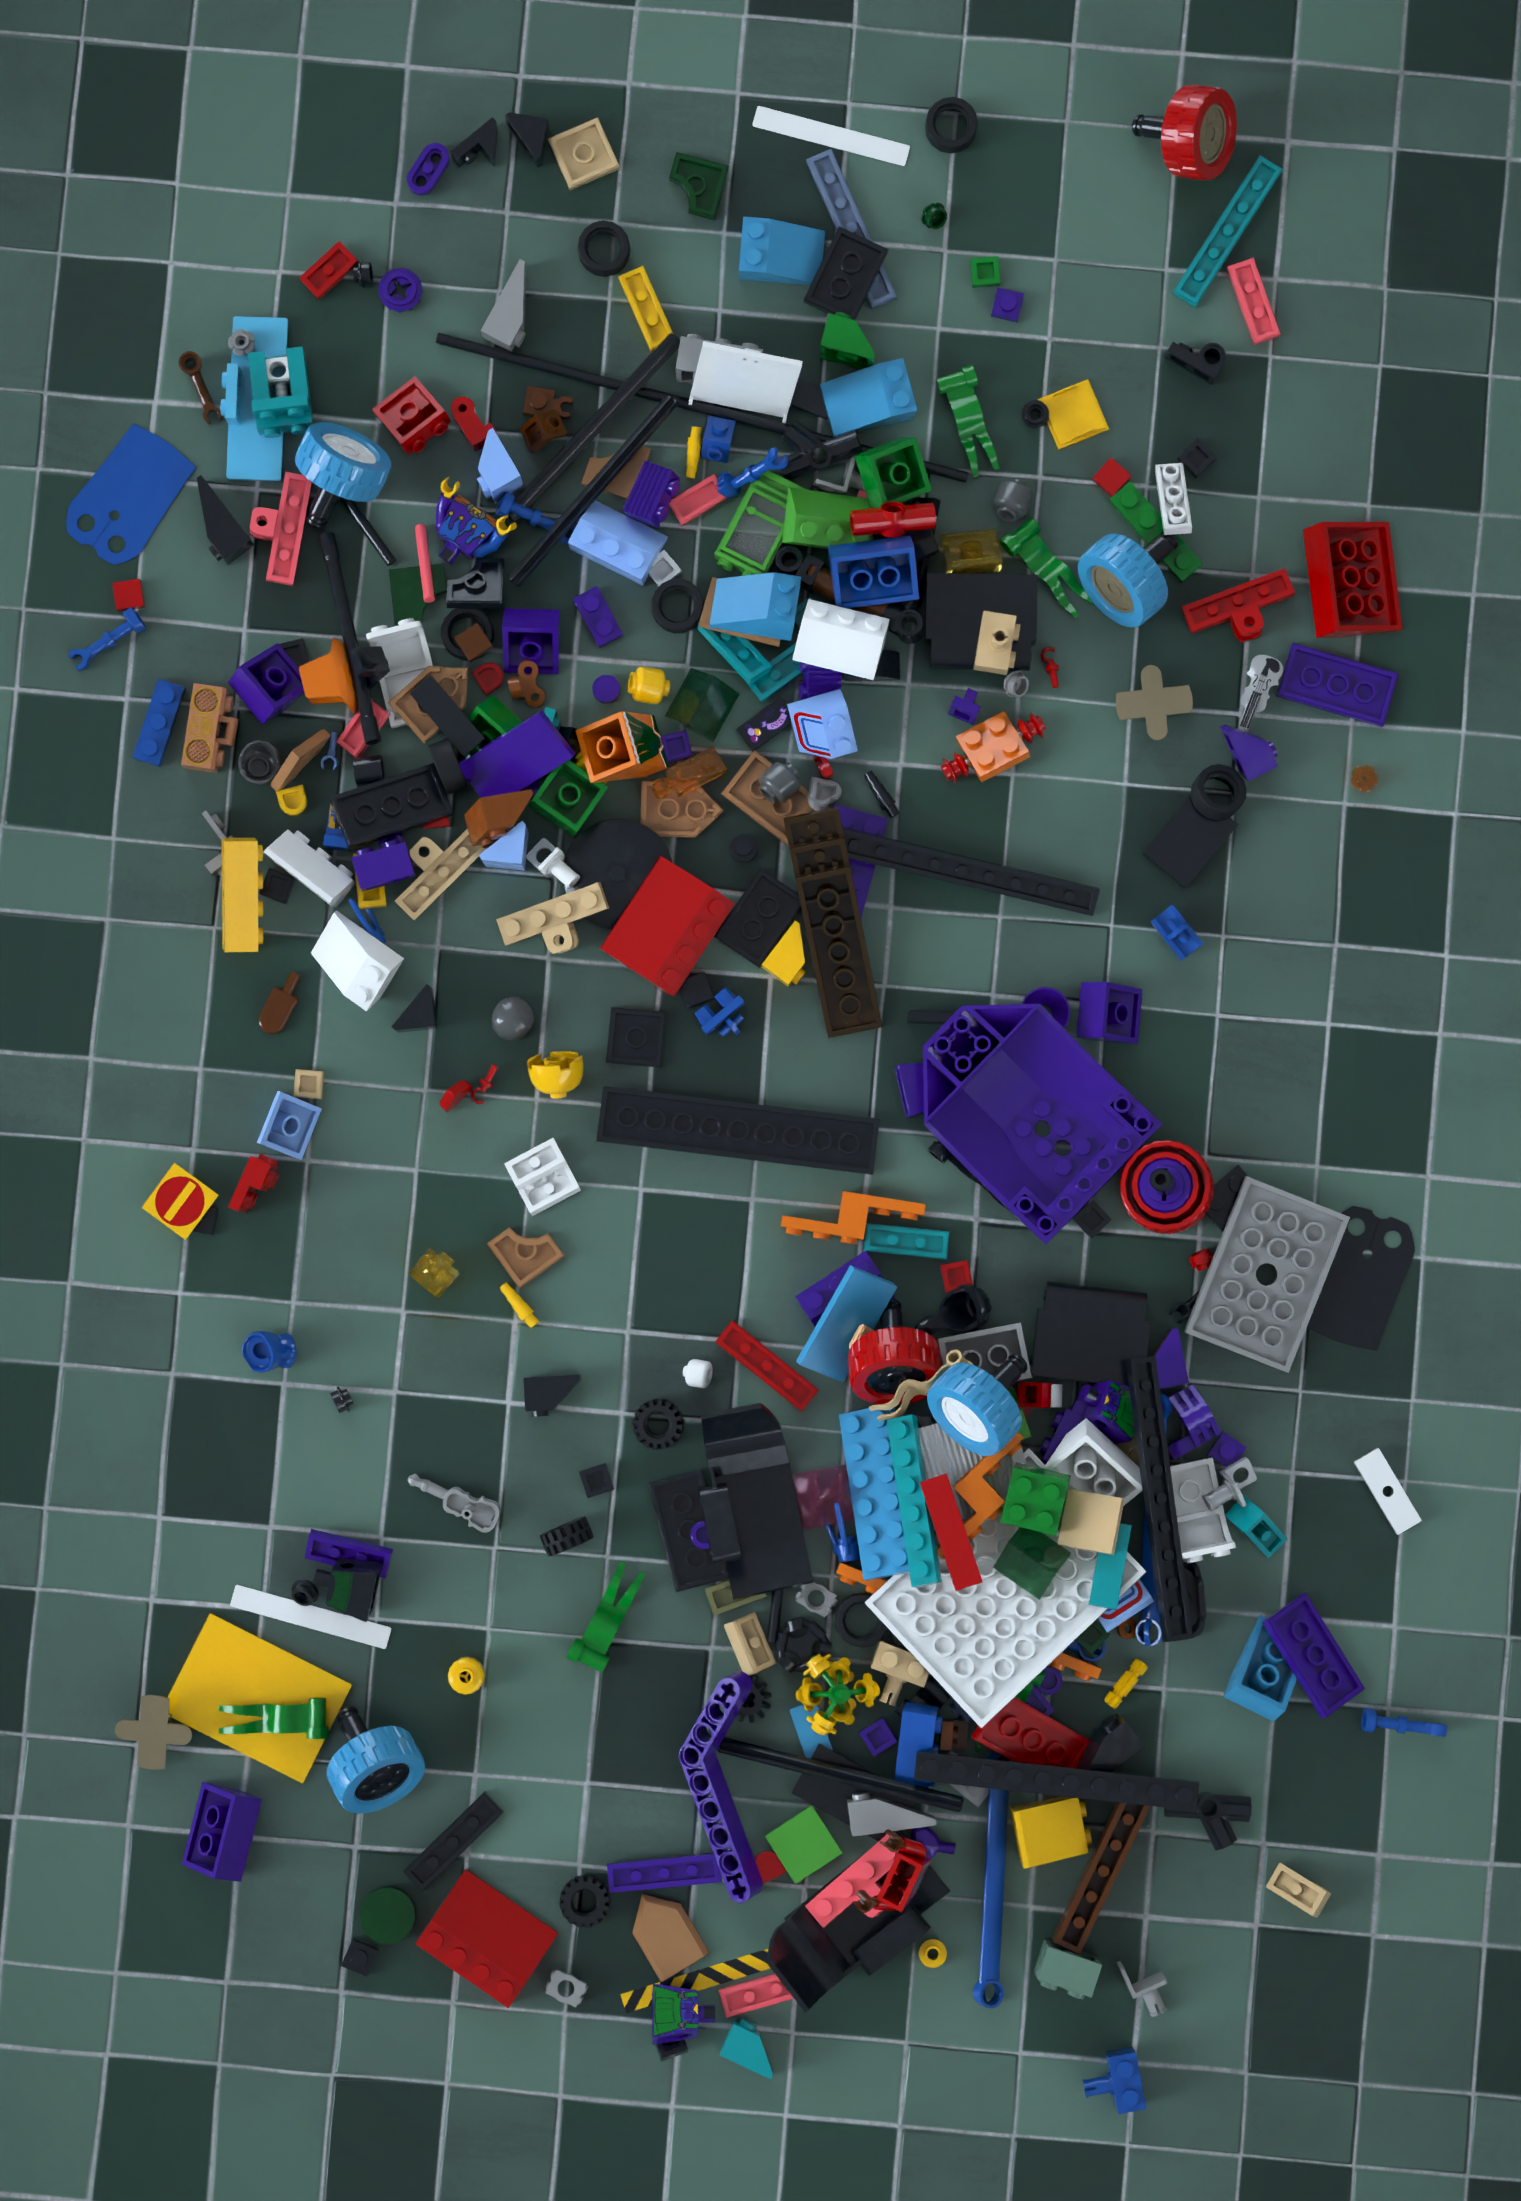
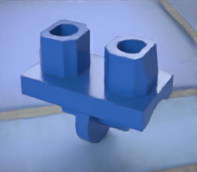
[1150,904,1203,961]
[695,987,745,1037]

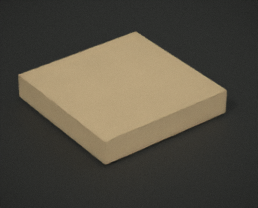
[548,117,620,191]
[1057,1489,1125,1555]

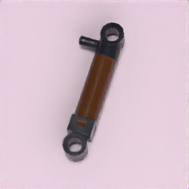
[775,545,924,644]

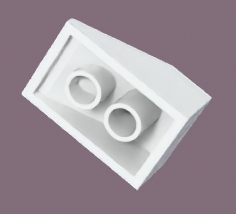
[311,910,404,1011]

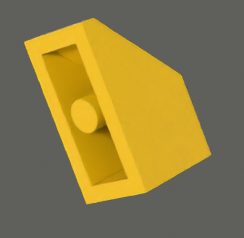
[762,921,806,987]

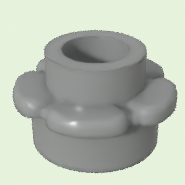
[228,329,255,356]
[1004,671,1029,697]

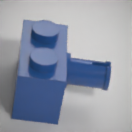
[1082,2047,1146,2114]

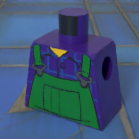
[1079,1380,1135,1444]
[652,1984,715,2045]

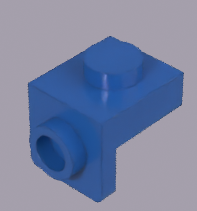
[701,416,736,463]

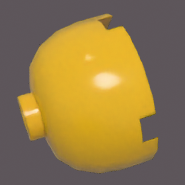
[527,1051,584,1099]

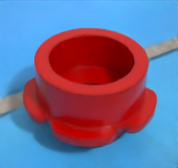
[1188,1248,1214,1272]

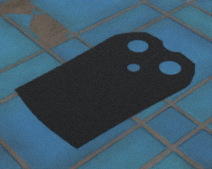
[1307,1206,1415,1351]

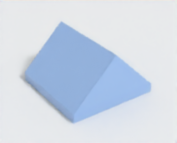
[479,821,529,871]
[257,1091,322,1160]

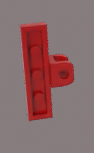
[1181,568,1295,643]

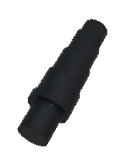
[864,770,900,818]

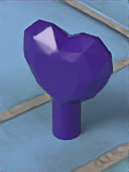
[911,1827,956,1859]

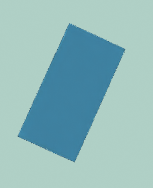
[796,1265,897,1382]

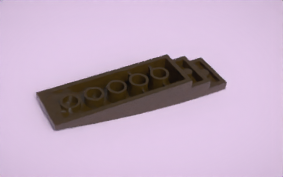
[783,807,883,1038]

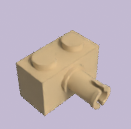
[973,611,1020,675]
[870,1640,929,1707]

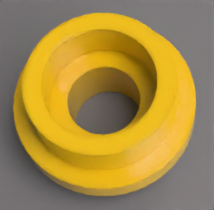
[919,1939,947,1968]

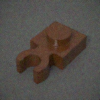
[523,386,573,419]

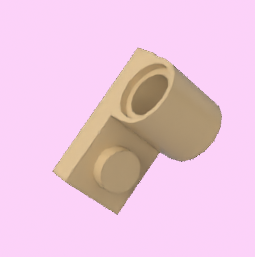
[1266,1863,1332,1918]

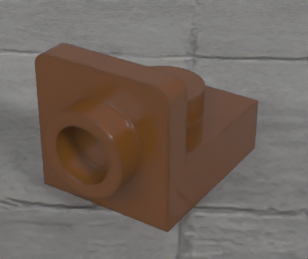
[519,410,567,453]
[939,1719,969,1751]

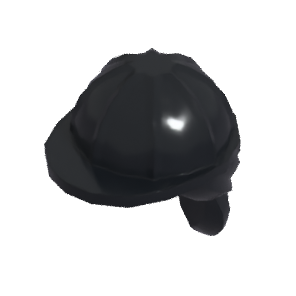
[914,1284,992,1335]

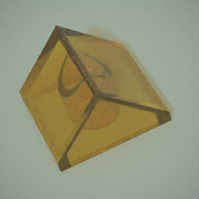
[941,528,1002,574]

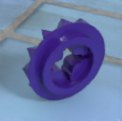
[378,268,423,313]

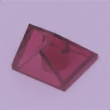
[792,1465,854,1530]

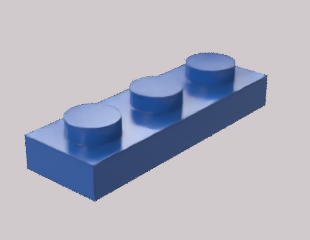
[133,679,186,767]

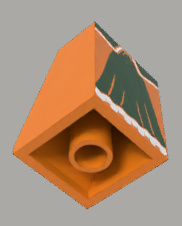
[575,711,669,783]

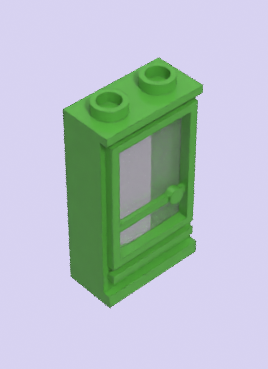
[714,470,807,576]

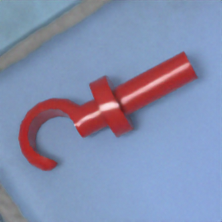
[1041,647,1059,688]
[471,1064,498,1104]

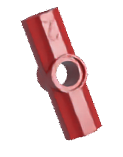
[850,501,936,538]

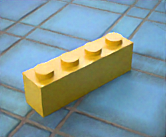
[221,838,263,952]

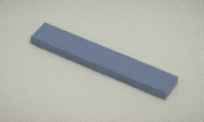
[806,149,897,310]

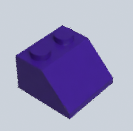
[502,608,560,674]
[228,643,305,725]
[1077,982,1143,1044]

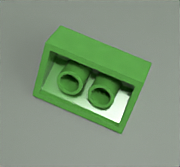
[782,487,873,549]

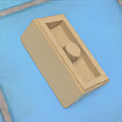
[724,1612,777,1676]

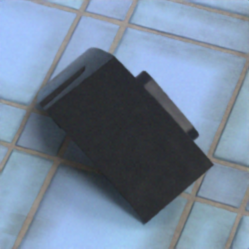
[698,1403,813,1600]
[767,1830,951,2012]

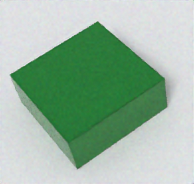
[970,256,1000,288]

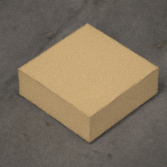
[293,1069,324,1100]

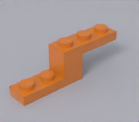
[781,1191,926,1245]
[937,1432,1023,1560]

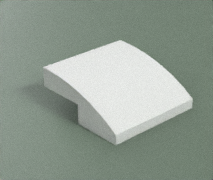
[504,1138,581,1216]

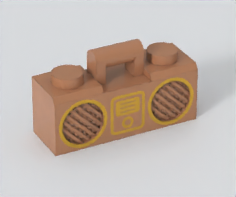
[181,683,239,773]

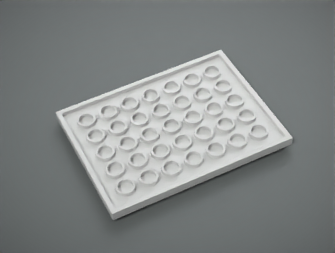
[865,1448,1146,1729]

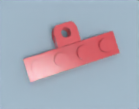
[250,472,312,586]
[805,1834,899,1928]

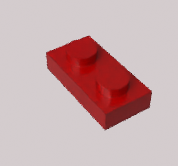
[299,241,359,300]

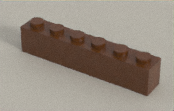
[1052,1802,1150,1955]

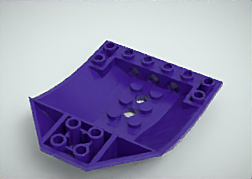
[923,1004,1162,1245]

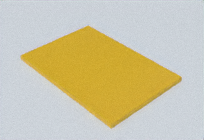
[167,1613,353,1784]

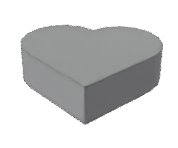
[808,777,842,811]

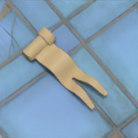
[869,1350,974,1421]

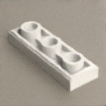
[1155,463,1192,535]
[1354,1448,1422,1535]

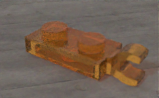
[652,746,727,799]

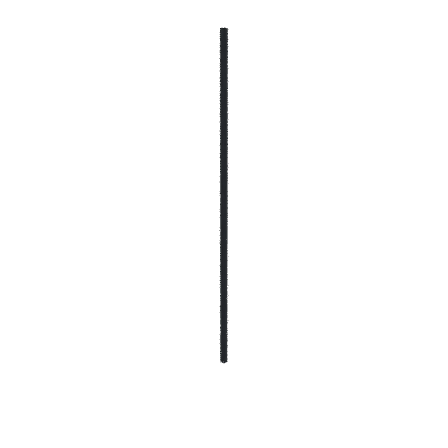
[436,333,969,483]

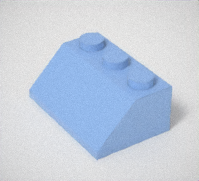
[568,500,668,586]

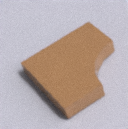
[581,440,651,500]
[270,729,331,792]
[487,1227,565,1288]

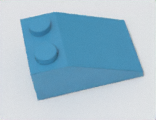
[739,217,825,285]
[819,358,917,438]
[709,572,801,641]
[1223,1615,1297,1722]

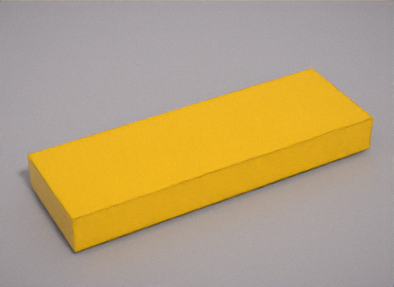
[618,266,673,353]

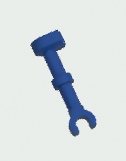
[716,447,788,499]
[495,492,576,545]
[68,607,146,671]
[1361,1708,1447,1737]

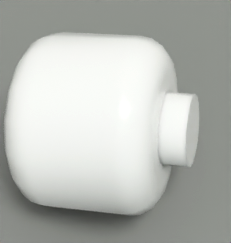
[683,1359,713,1388]

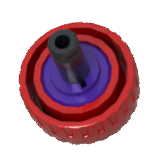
[1120,1140,1214,1234]

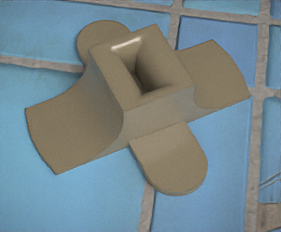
[1115,665,1193,740]
[115,1695,192,1770]

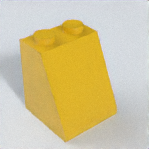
[1010,1796,1092,1869]

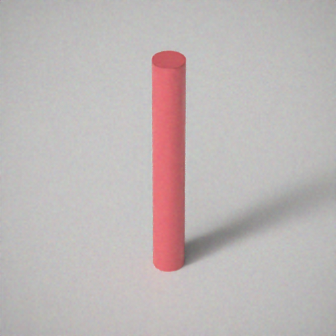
[415,524,435,603]

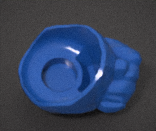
[242,1331,297,1373]

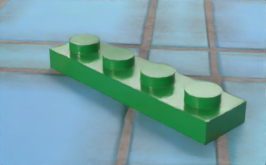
[1109,481,1203,583]

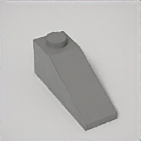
[481,259,526,352]
[847,1792,936,1837]

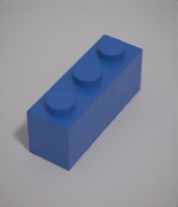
[894,1702,943,1788]

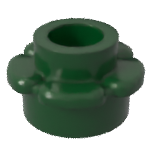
[921,203,947,229]

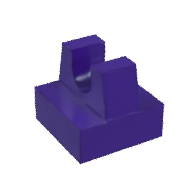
[948,688,981,725]

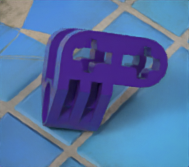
[1162,1384,1221,1460]

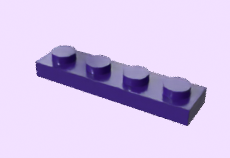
[607,1853,722,1893]

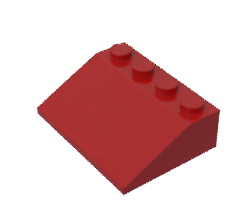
[1303,522,1403,638]
[599,856,735,996]
[415,1869,558,2009]

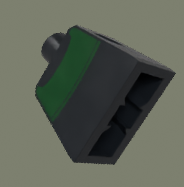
[313,1558,383,1622]

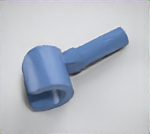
[321,732,339,771]

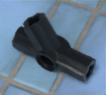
[780,420,863,481]
[1164,1792,1252,1851]

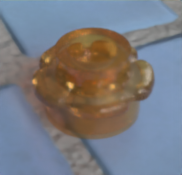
[1351,765,1378,792]

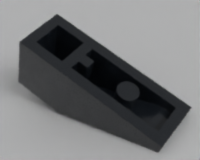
[197,475,254,565]
[1077,1714,1144,1799]

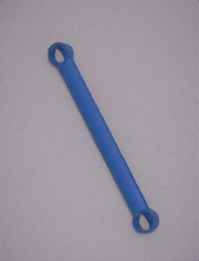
[1135,1393,1172,1646]
[973,1751,1011,2008]

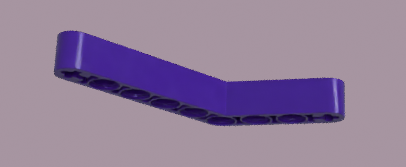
[679,1671,763,1903]

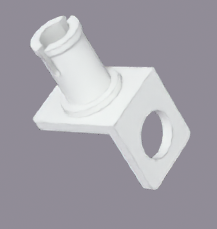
[526,838,580,889]

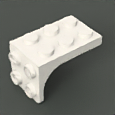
[366,618,433,728]
[1170,1457,1236,1563]

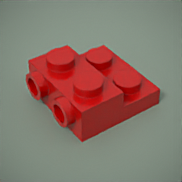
[372,376,451,455]
[228,1154,279,1214]

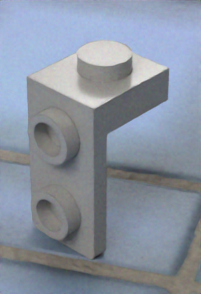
[202,811,233,877]

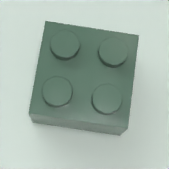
[1034,1939,1102,2000]

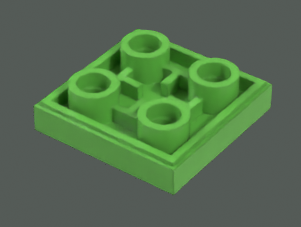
[765,1805,843,1884]

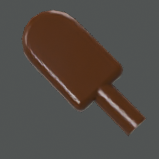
[258,971,301,1035]

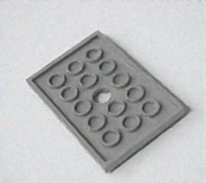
[1184,1176,1350,1373]

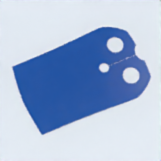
[66,424,196,565]

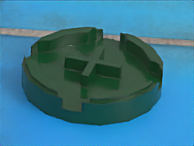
[359,1886,416,1944]

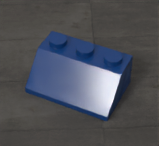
[828,535,919,608]

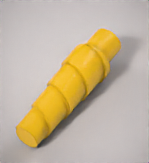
[686,426,703,479]
[500,1282,539,1328]

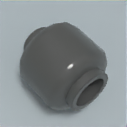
[993,479,1032,522]
[759,762,800,803]

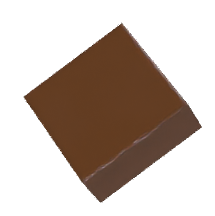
[454,623,493,662]

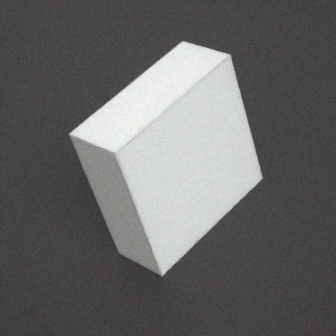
[649,550,682,587]

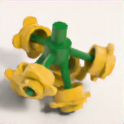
[796,1654,880,1736]

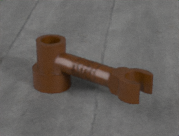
[179,351,222,425]

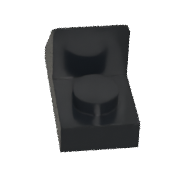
[450,117,498,168]

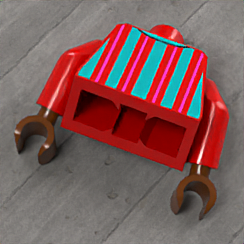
[853,1829,931,1913]

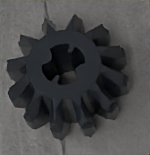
[730,1675,772,1723]

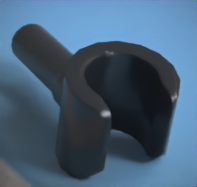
[1170,1290,1200,1324]

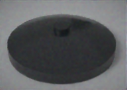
[564,819,672,930]

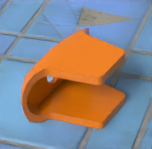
[299,637,358,715]

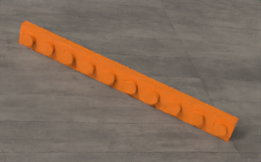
[836,1562,1102,1682]

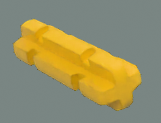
[1104,1658,1148,1709]

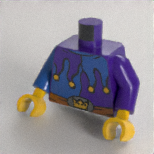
[435,477,517,565]

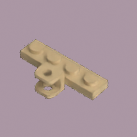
[395,828,487,921]
[496,882,610,954]

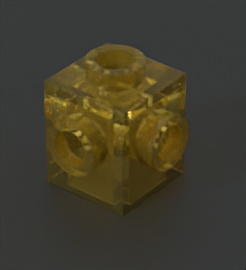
[408,1248,460,1298]

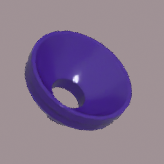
[1021,987,1071,1028]

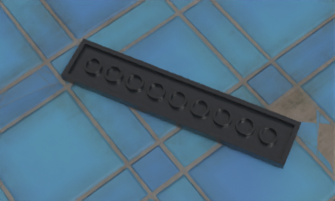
[596,1086,880,1175]

